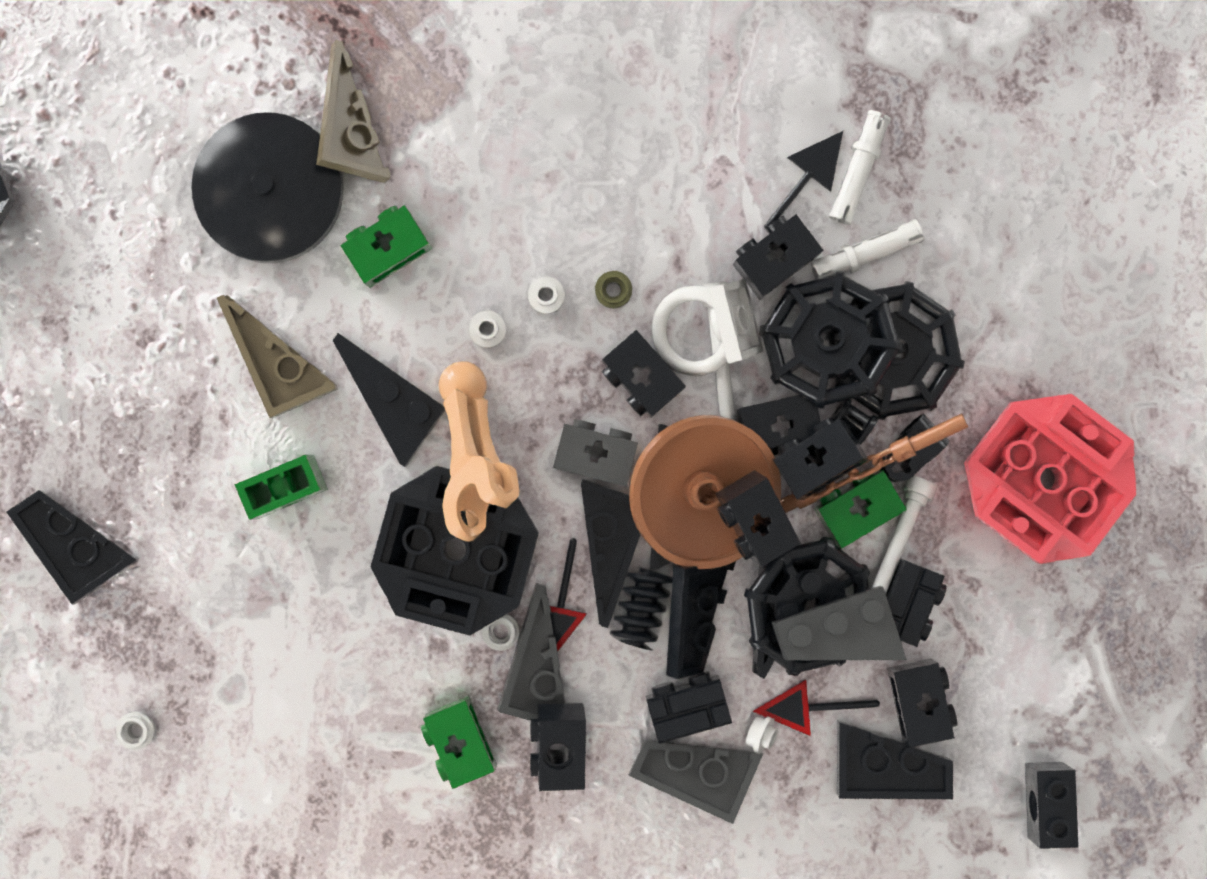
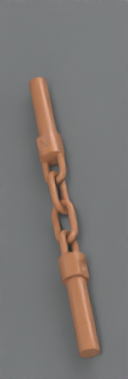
[780,413,969,513]

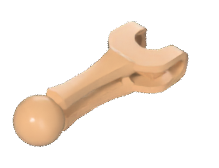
[439,361,519,542]

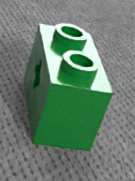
[340,205,433,288]
[234,454,328,520]
[813,468,907,549]
[421,695,497,789]

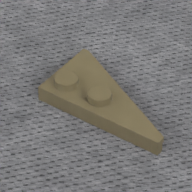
[316,39,391,184]
[217,295,338,419]

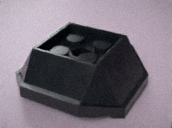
[370,466,539,636]

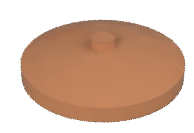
[629,415,781,569]

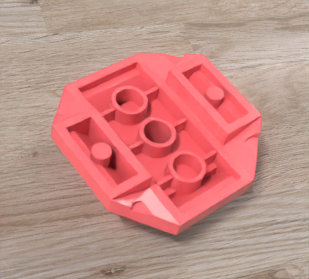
[964,394,1136,564]

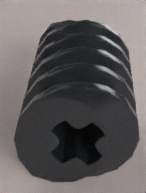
[610,566,673,651]

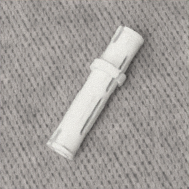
[828,110,891,225]
[810,219,924,280]

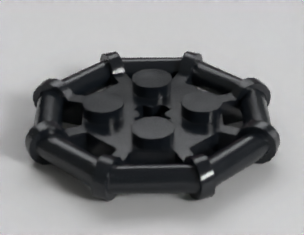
[759,271,903,409]
[825,281,965,420]
[744,537,870,676]

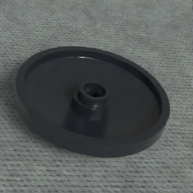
[191,112,344,263]

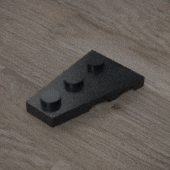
[6,490,138,605]

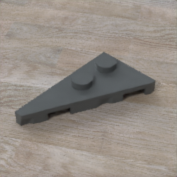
[497,583,565,721]

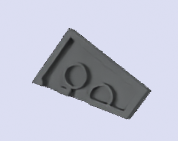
[772,586,907,660]
[628,740,763,824]

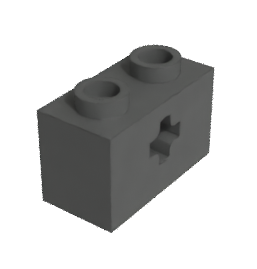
[553,419,638,487]

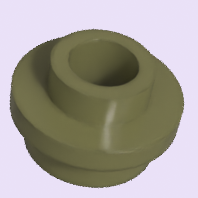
[595,271,632,309]

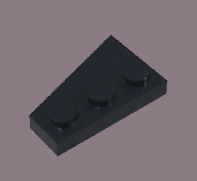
[666,561,736,679]
[837,720,953,800]

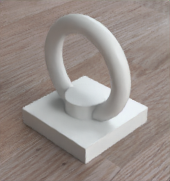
[652,279,763,376]

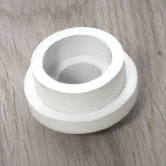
[528,276,565,314]
[468,310,506,348]
[482,614,520,651]
[116,711,155,750]
[746,716,778,754]

